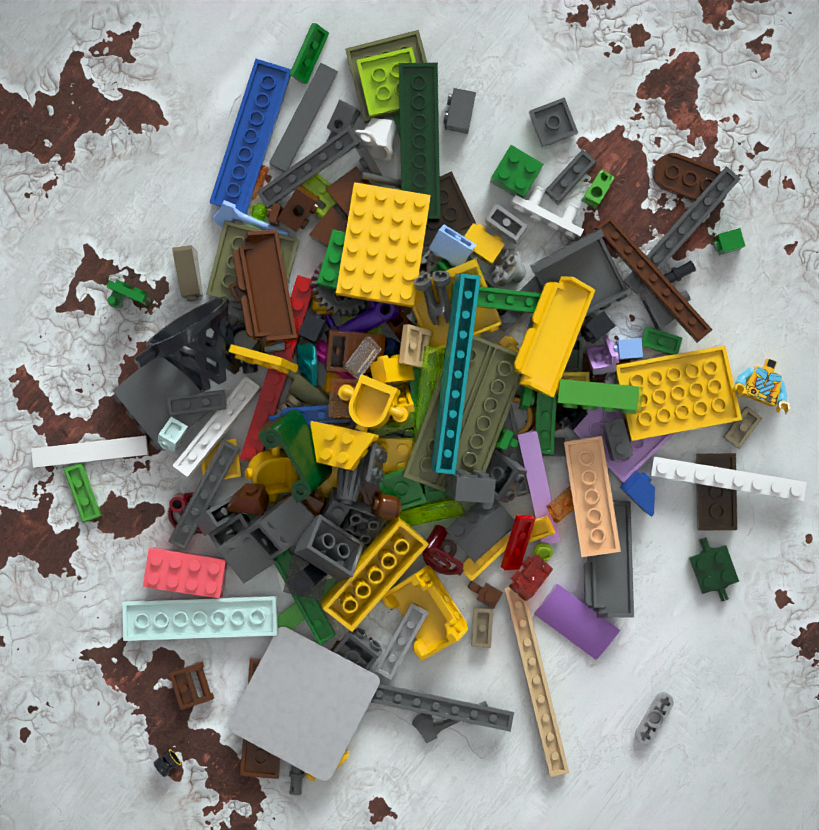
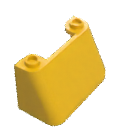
[382,565,468,661]

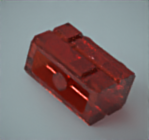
[509,555,553,601]

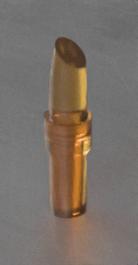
[252,165,270,200]

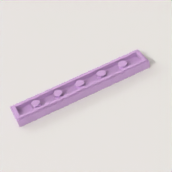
[518,430,561,544]

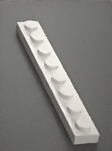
[650,457,807,501]

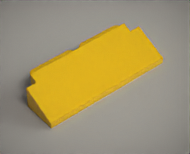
[514,276,595,398]

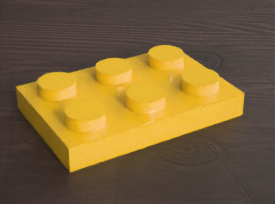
[229,344,298,374]

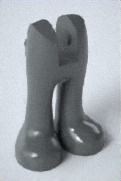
[413,271,451,325]

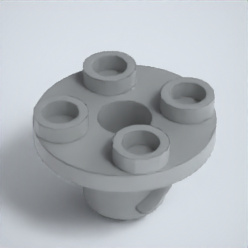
[489,248,526,285]

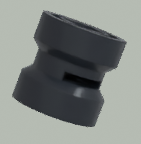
[154,749,181,777]

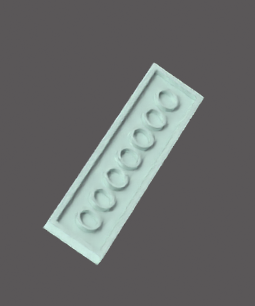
[122,596,278,641]

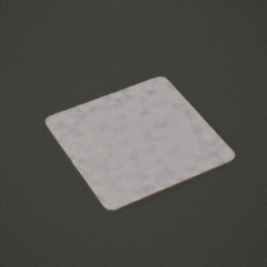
[228,627,380,781]

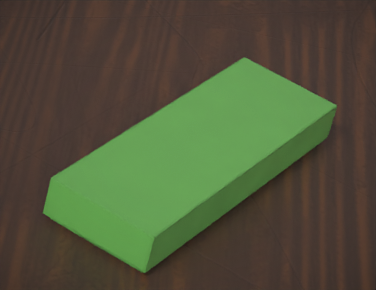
[63,462,102,523]

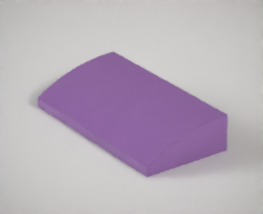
[534,583,620,660]

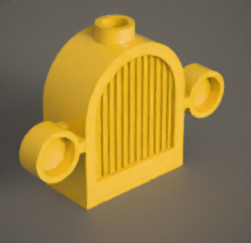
[338,374,409,432]
[245,445,298,504]

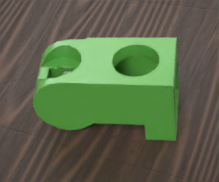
[581,169,614,209]

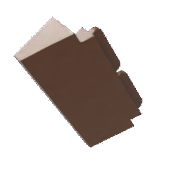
[233,230,297,347]

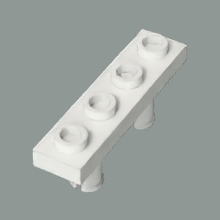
[510,186,584,240]

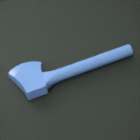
[212,200,289,236]

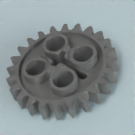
[310,262,369,317]

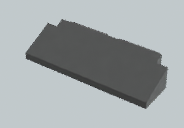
[583,500,634,618]

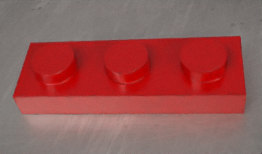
[500,515,536,570]

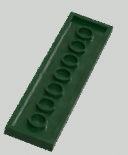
[399,62,440,219]

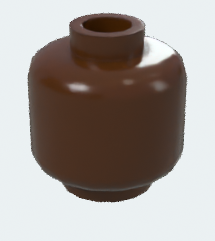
[371,493,402,521]

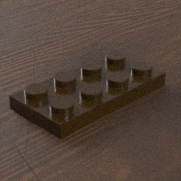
[696,453,737,531]

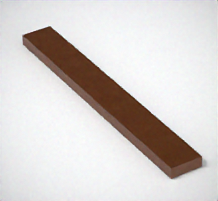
[595,216,713,343]

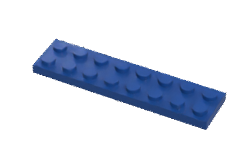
[209,58,291,215]

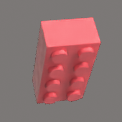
[143,547,228,599]

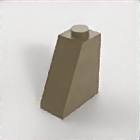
[172,245,203,301]

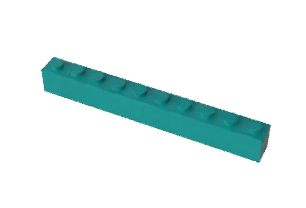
[430,273,481,474]

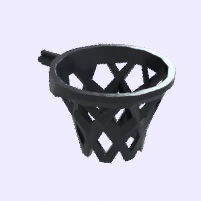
[134,296,243,391]

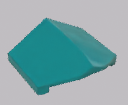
[296,342,319,386]

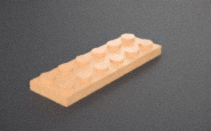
[564,436,621,557]

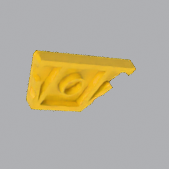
[310,421,379,471]

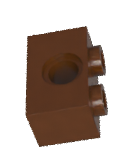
[277,185,320,232]

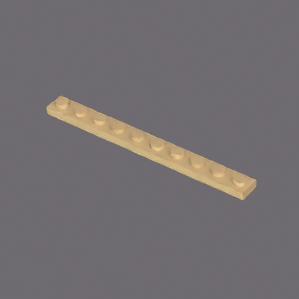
[504,583,569,778]

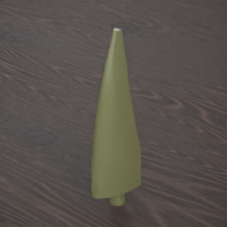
[287,371,335,406]

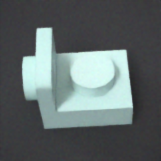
[158,417,188,451]

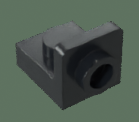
[556,406,588,430]

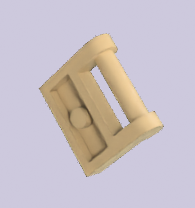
[399,324,432,370]

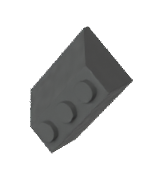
[446,498,514,563]
[294,514,364,581]

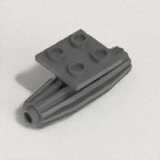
[337,421,387,505]

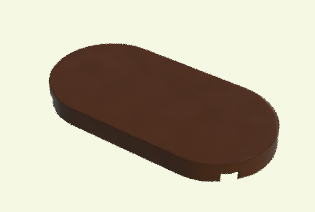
[653,153,721,202]

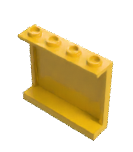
[412,258,502,355]

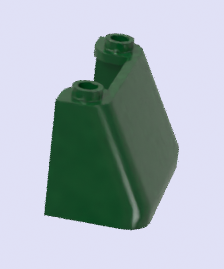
[258,409,332,503]

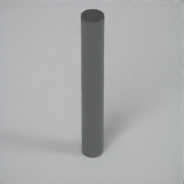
[360,172,401,188]

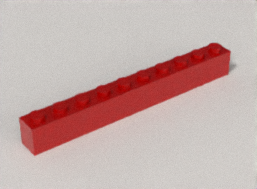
[240,275,314,462]

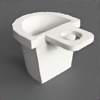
[355,118,397,161]

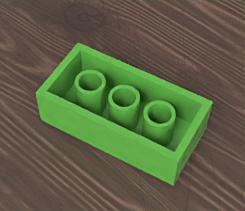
[558,379,643,414]

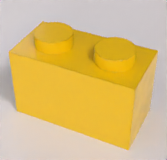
[464,223,505,266]
[370,355,415,385]

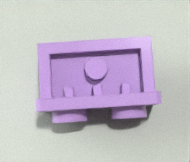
[585,335,619,375]

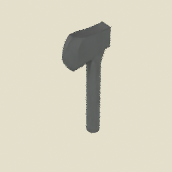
[412,701,488,743]

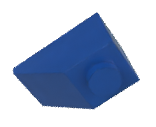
[620,471,655,517]

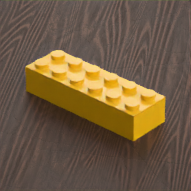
[320,517,429,632]

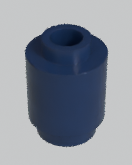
[384,337,401,358]

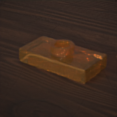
[546,486,574,523]

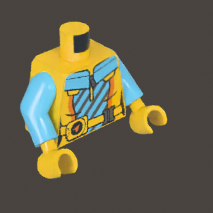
[731,359,790,414]

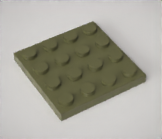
[345,30,427,123]
[206,221,299,304]

